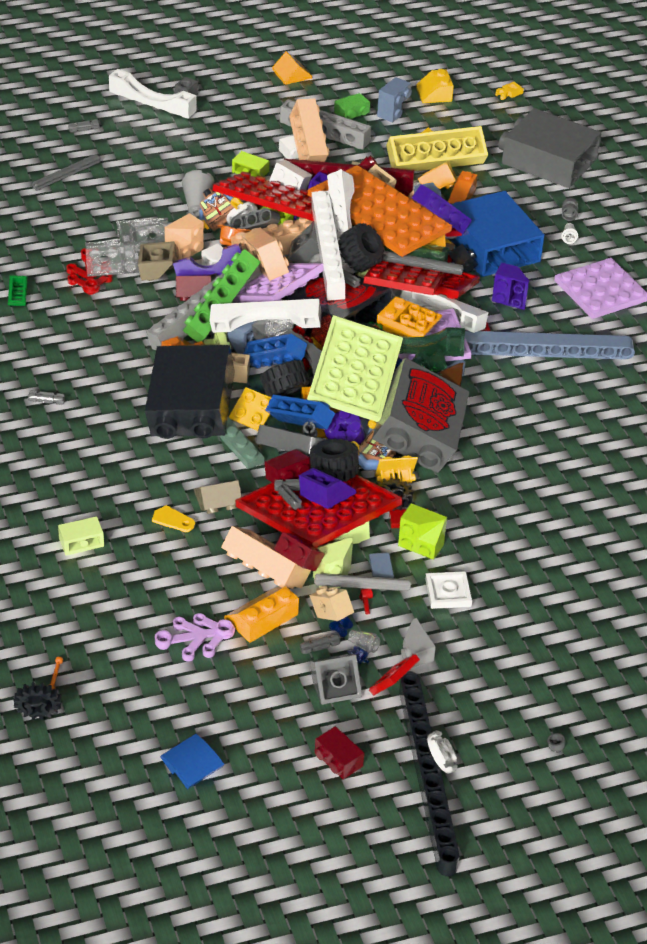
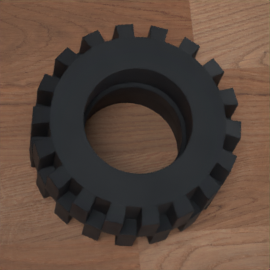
[338,223,385,272]
[260,360,310,397]
[310,439,359,481]

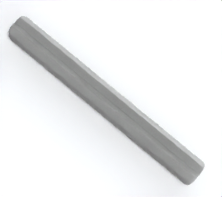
[314,574,411,591]

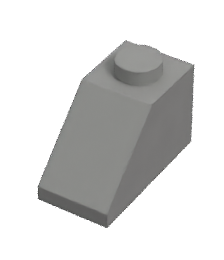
[401,618,435,668]

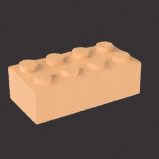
[289,99,329,162]
[242,227,289,280]
[221,526,311,589]

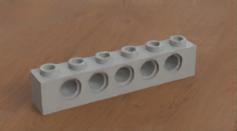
[280,99,371,150]

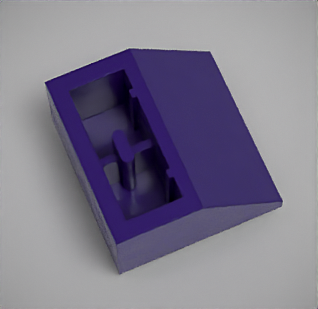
[492,262,529,310]
[299,468,356,509]

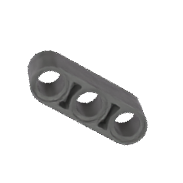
[230,208,280,230]

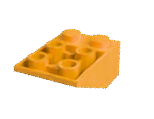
[377,297,442,338]

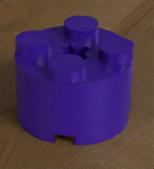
[325,410,366,446]

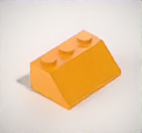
[224,586,299,643]

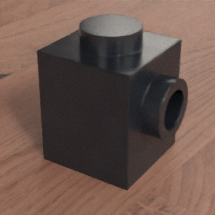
[449,244,478,273]

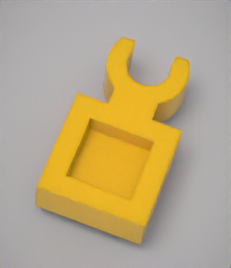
[495,82,524,100]

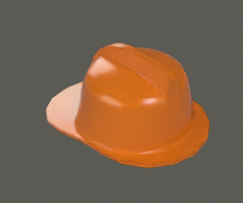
[217,225,251,246]

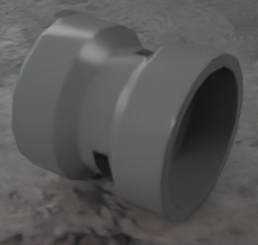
[562,198,578,221]

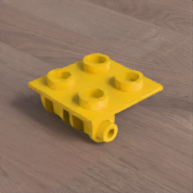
[229,387,271,431]
[375,456,418,483]

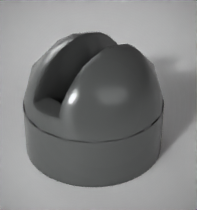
[547,733,565,753]

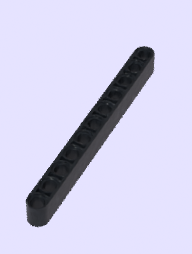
[399,671,459,876]

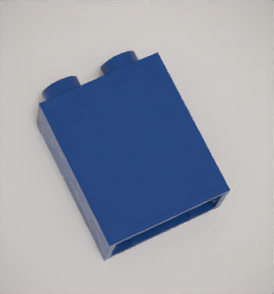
[450,191,544,277]

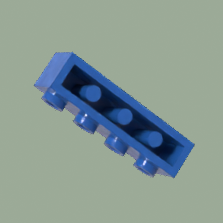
[243,334,307,368]
[265,394,335,430]

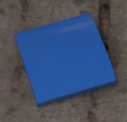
[160,734,224,790]

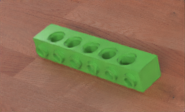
[182,249,260,342]

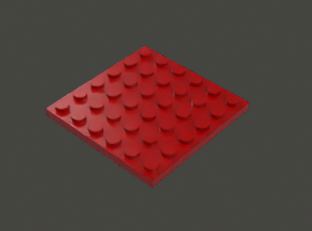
[235,464,402,548]

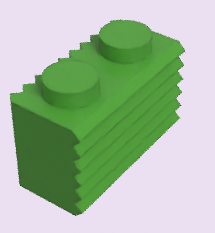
[334,93,370,119]

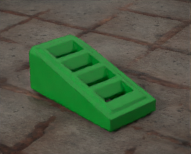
[8,275,28,306]

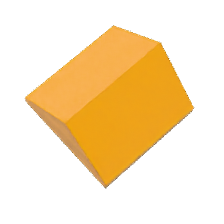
[272,51,312,85]

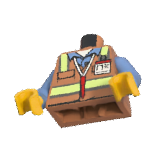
[199,188,244,231]
[351,420,401,471]

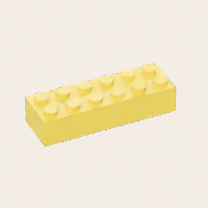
[386,126,488,172]

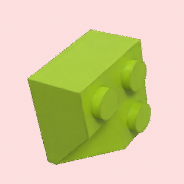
[398,503,447,560]

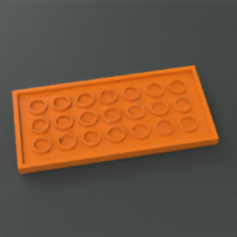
[308,165,452,257]

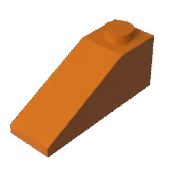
[448,171,477,204]

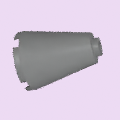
[182,170,215,216]

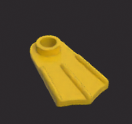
[152,505,195,532]

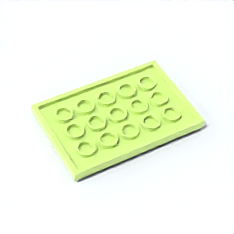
[307,315,403,422]

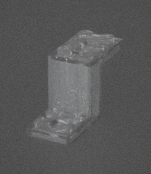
[85,218,168,276]

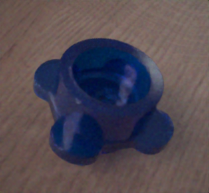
[329,617,353,637]
[347,645,369,664]

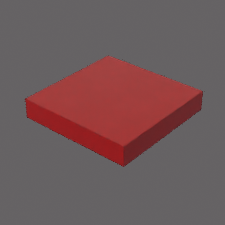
[369,654,420,696]

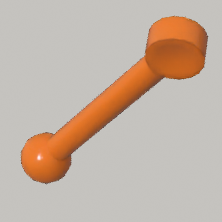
[49,656,63,690]

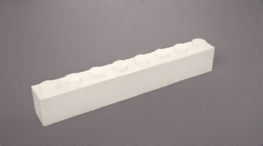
[312,191,345,301]

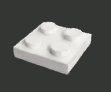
[425,572,472,609]

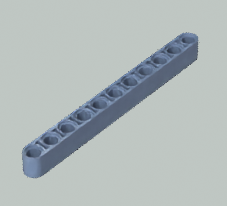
[463,331,635,359]

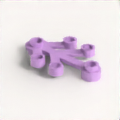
[155,613,235,661]

